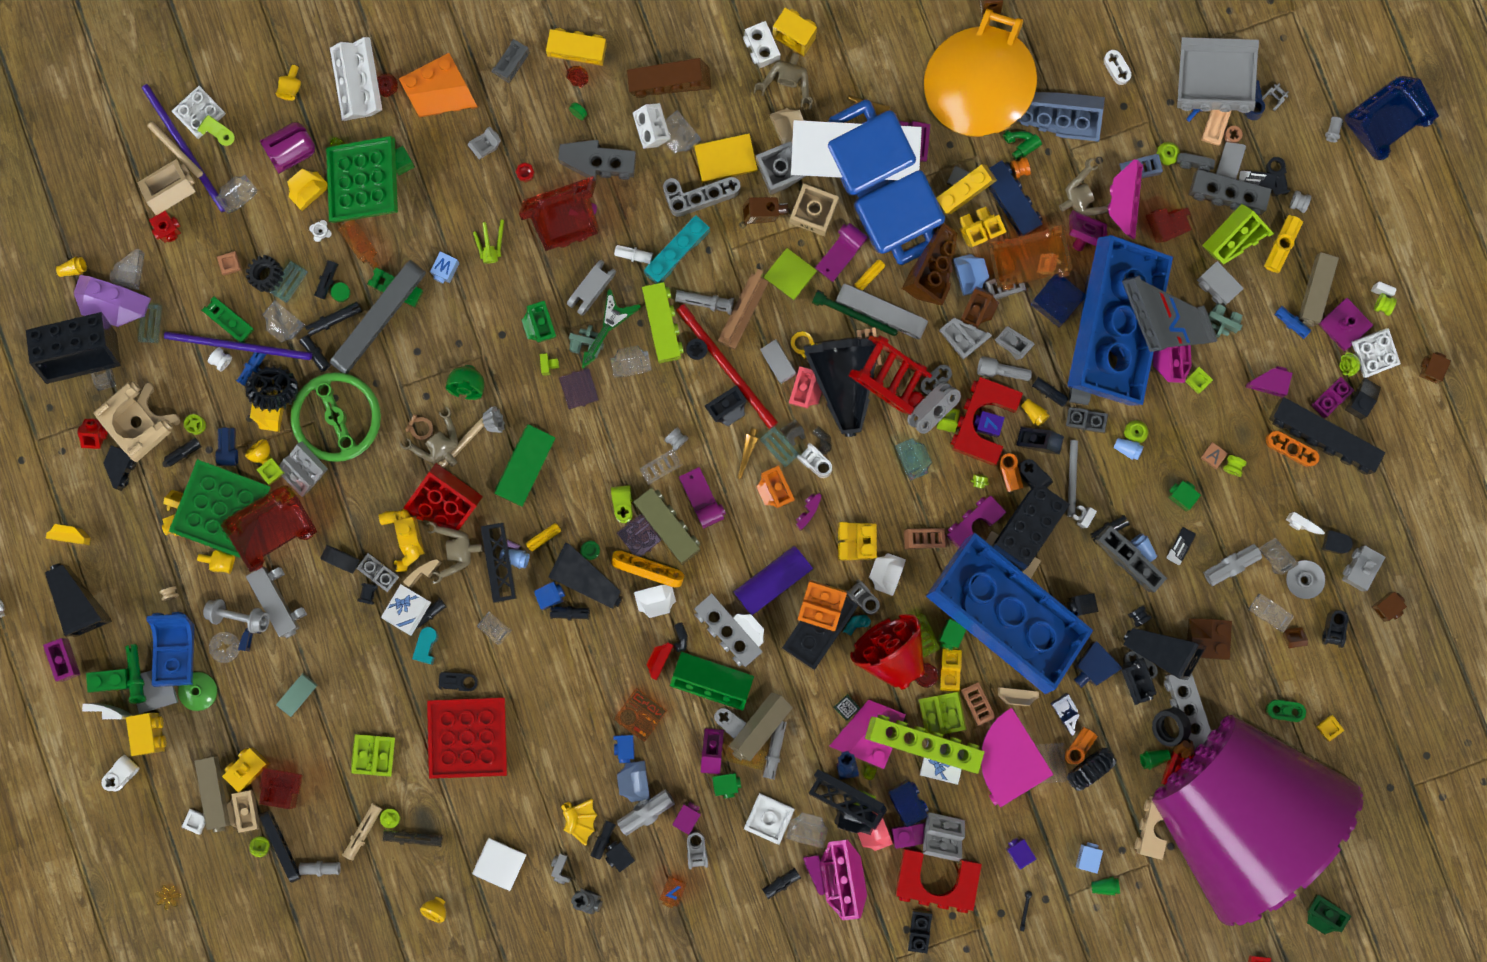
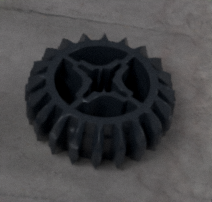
[245,365,298,413]
[1067,748,1117,791]

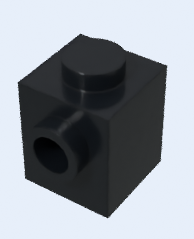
[605,841,636,873]

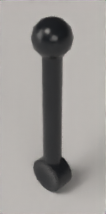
[1020,891,1032,932]

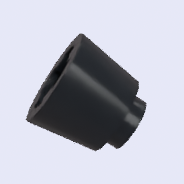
[686,339,707,360]

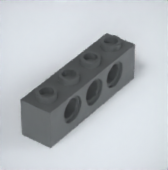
[1189,169,1272,216]

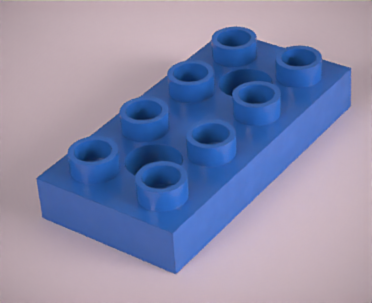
[1067,235,1173,406]

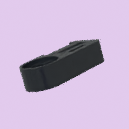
[1266,157,1290,197]
[438,672,479,691]

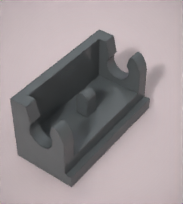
[492,39,530,83]

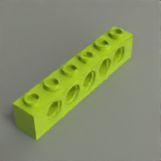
[865,714,985,774]

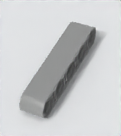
[835,284,928,340]

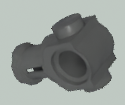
[571,888,603,914]

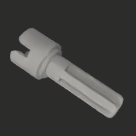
[977,356,1032,381]

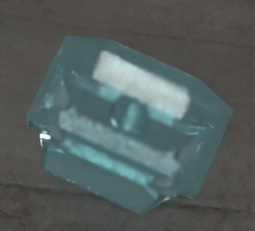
[895,438,932,481]

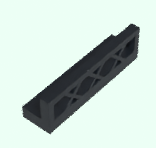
[481,523,517,603]
[809,769,887,830]

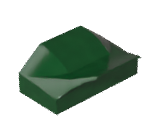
[1307,894,1351,935]

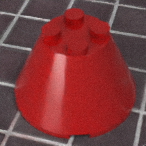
[850,614,925,690]

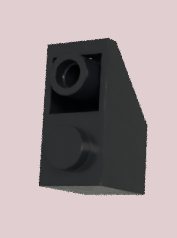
[103,445,137,491]
[1067,593,1099,616]

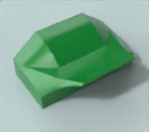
[522,300,557,343]

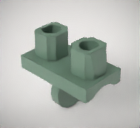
[1208,304,1243,338]
[569,325,604,358]

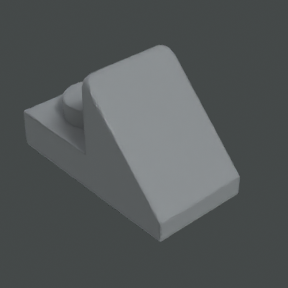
[995,326,1035,360]

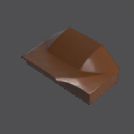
[961,286,999,329]

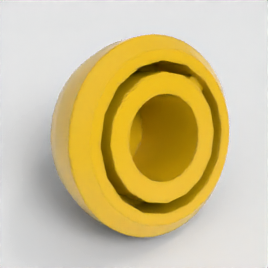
[245,439,271,465]
[420,897,446,923]

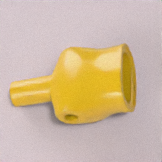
[275,65,301,101]
[197,550,235,574]

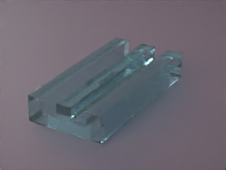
[270,261,308,303]
[138,305,163,344]
[760,427,800,468]

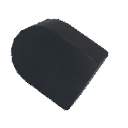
[1322,531,1353,554]

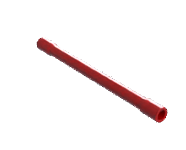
[676,304,778,430]

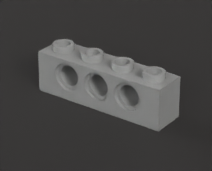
[694,593,763,667]
[1164,674,1211,748]

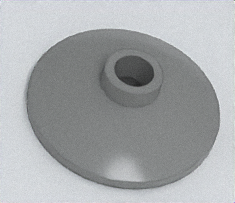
[1286,560,1325,599]

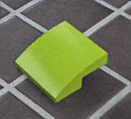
[764,248,817,300]
[919,692,967,735]
[351,734,395,777]

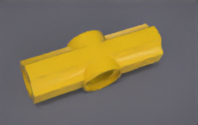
[1264,215,1303,273]

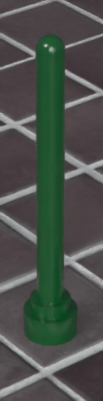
[812,290,898,336]

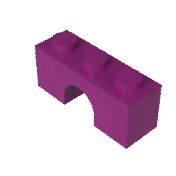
[947,495,1006,549]

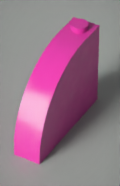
[981,708,1054,807]

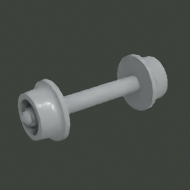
[203,599,270,634]

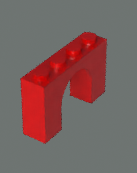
[950,377,1023,466]
[895,848,982,913]

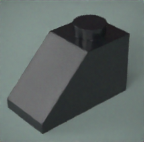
[1345,378,1381,420]
[1016,427,1064,455]

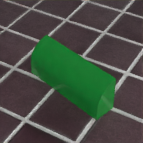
[493,424,555,507]
[670,652,754,711]

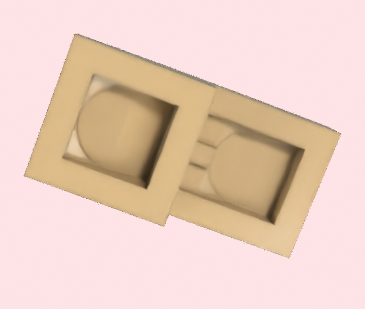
[403,559,442,588]

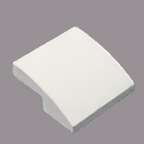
[82,703,132,719]
[472,838,526,891]

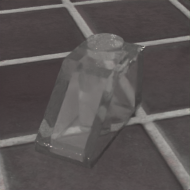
[110,249,145,290]

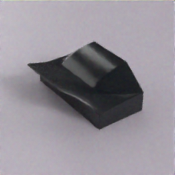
[705,385,747,426]
[834,804,877,835]

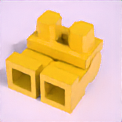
[959,206,1006,248]
[838,522,877,561]

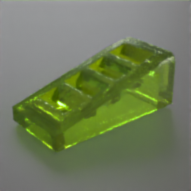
[916,613,940,658]

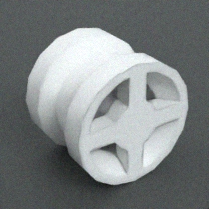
[208,347,232,372]

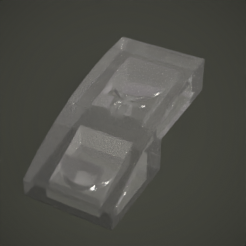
[1249,594,1294,632]

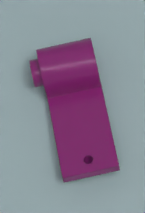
[815,223,868,282]
[679,467,726,529]

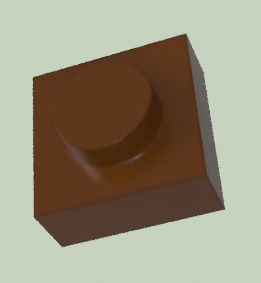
[1283,627,1308,648]

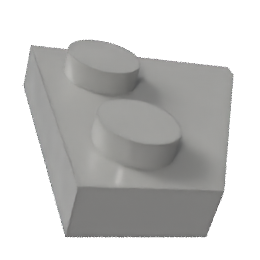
[939,318,992,360]

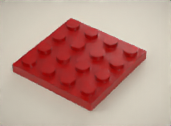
[427,698,508,779]

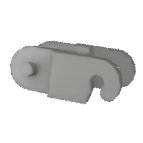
[1262,83,1289,111]

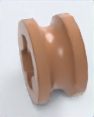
[1224,126,1243,143]

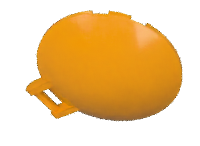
[924,9,1037,137]

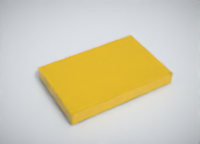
[694,134,758,183]

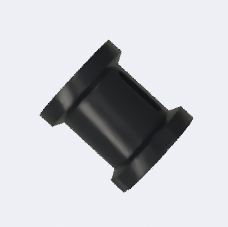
[357,583,378,605]

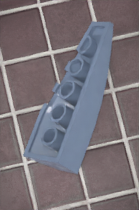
[1017,92,1105,142]

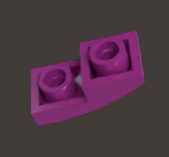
[1311,377,1354,419]
[796,493,822,531]

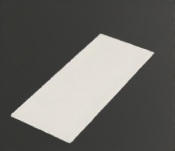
[791,120,922,180]

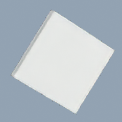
[744,793,795,845]

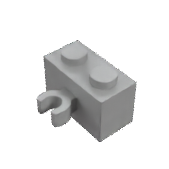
[1342,546,1385,591]

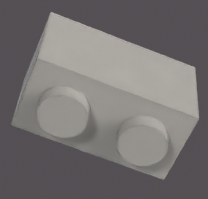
[1197,261,1244,306]

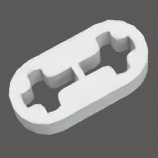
[1104,50,1131,85]

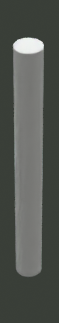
[1067,440,1078,517]

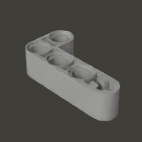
[663,177,740,217]

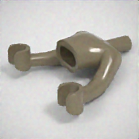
[754,53,813,110]
[1059,158,1111,216]
[400,407,458,467]
[426,521,483,584]

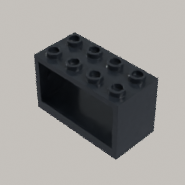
[26,312,121,384]
[992,482,1070,572]
[781,583,858,671]

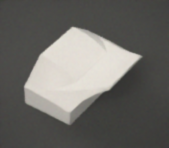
[869,553,906,596]
[634,584,676,618]
[733,613,764,647]

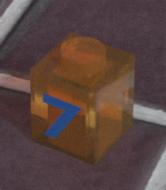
[659,876,687,908]

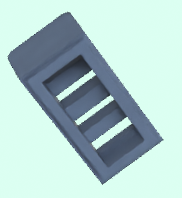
[1119,154,1163,179]

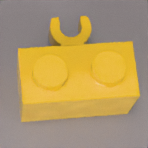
[222,747,270,793]

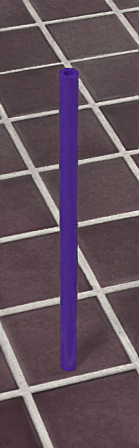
[142,84,228,213]
[164,332,312,360]

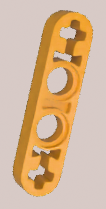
[611,551,684,587]

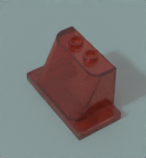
[519,176,599,251]

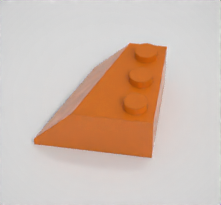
[399,53,478,117]

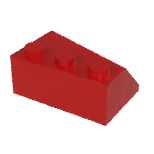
[401,463,483,530]

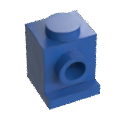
[613,735,635,763]

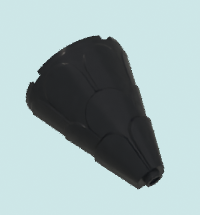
[804,336,877,437]

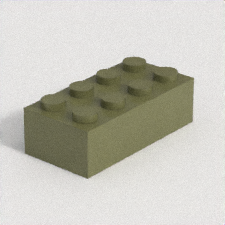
[634,488,700,565]

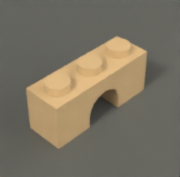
[1135,796,1167,860]

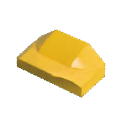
[287,168,328,211]
[250,404,284,432]
[46,524,91,545]

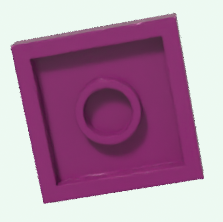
[1069,210,1107,251]
[1318,298,1373,351]

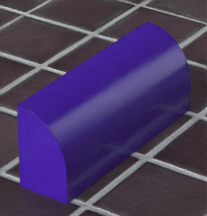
[733,546,813,615]

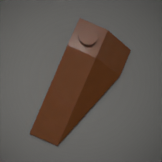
[902,223,958,305]

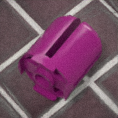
[260,122,315,174]

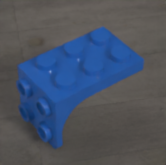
[147,612,194,687]

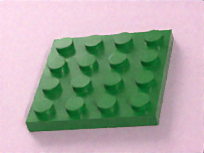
[326,136,398,223]
[168,459,271,559]

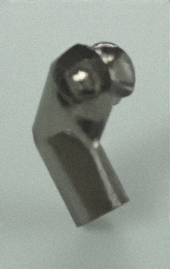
[813,426,832,455]

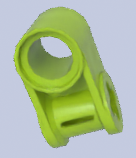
[611,485,633,523]

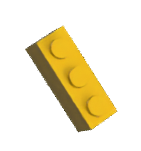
[546,28,607,66]
[936,164,997,214]

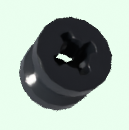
[1128,604,1152,627]

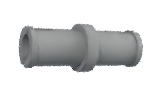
[299,861,341,877]

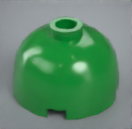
[445,365,485,400]

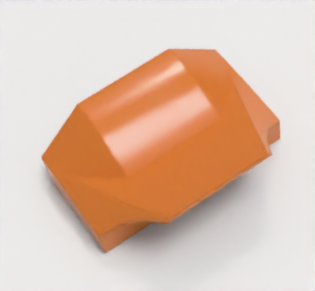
[756,465,795,508]

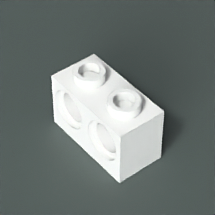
[743,21,780,69]
[633,103,671,149]

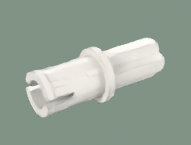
[614,245,653,264]

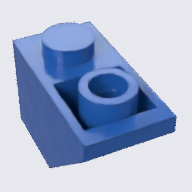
[534,582,565,610]

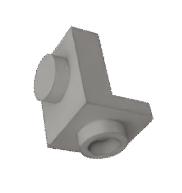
[468,127,501,159]
[551,852,571,884]

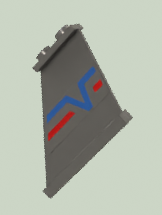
[1122,276,1218,352]

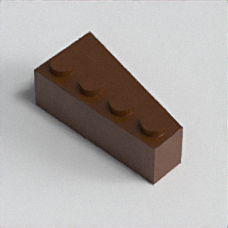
[627,58,711,98]

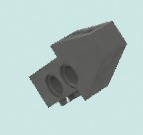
[558,140,636,182]
[1095,526,1167,593]

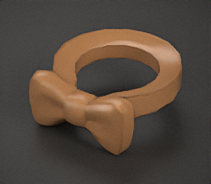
[405,414,434,440]

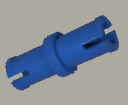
[1274,306,1311,339]
[236,352,266,386]

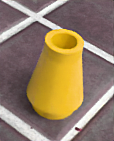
[56,256,87,277]
[1021,399,1050,426]

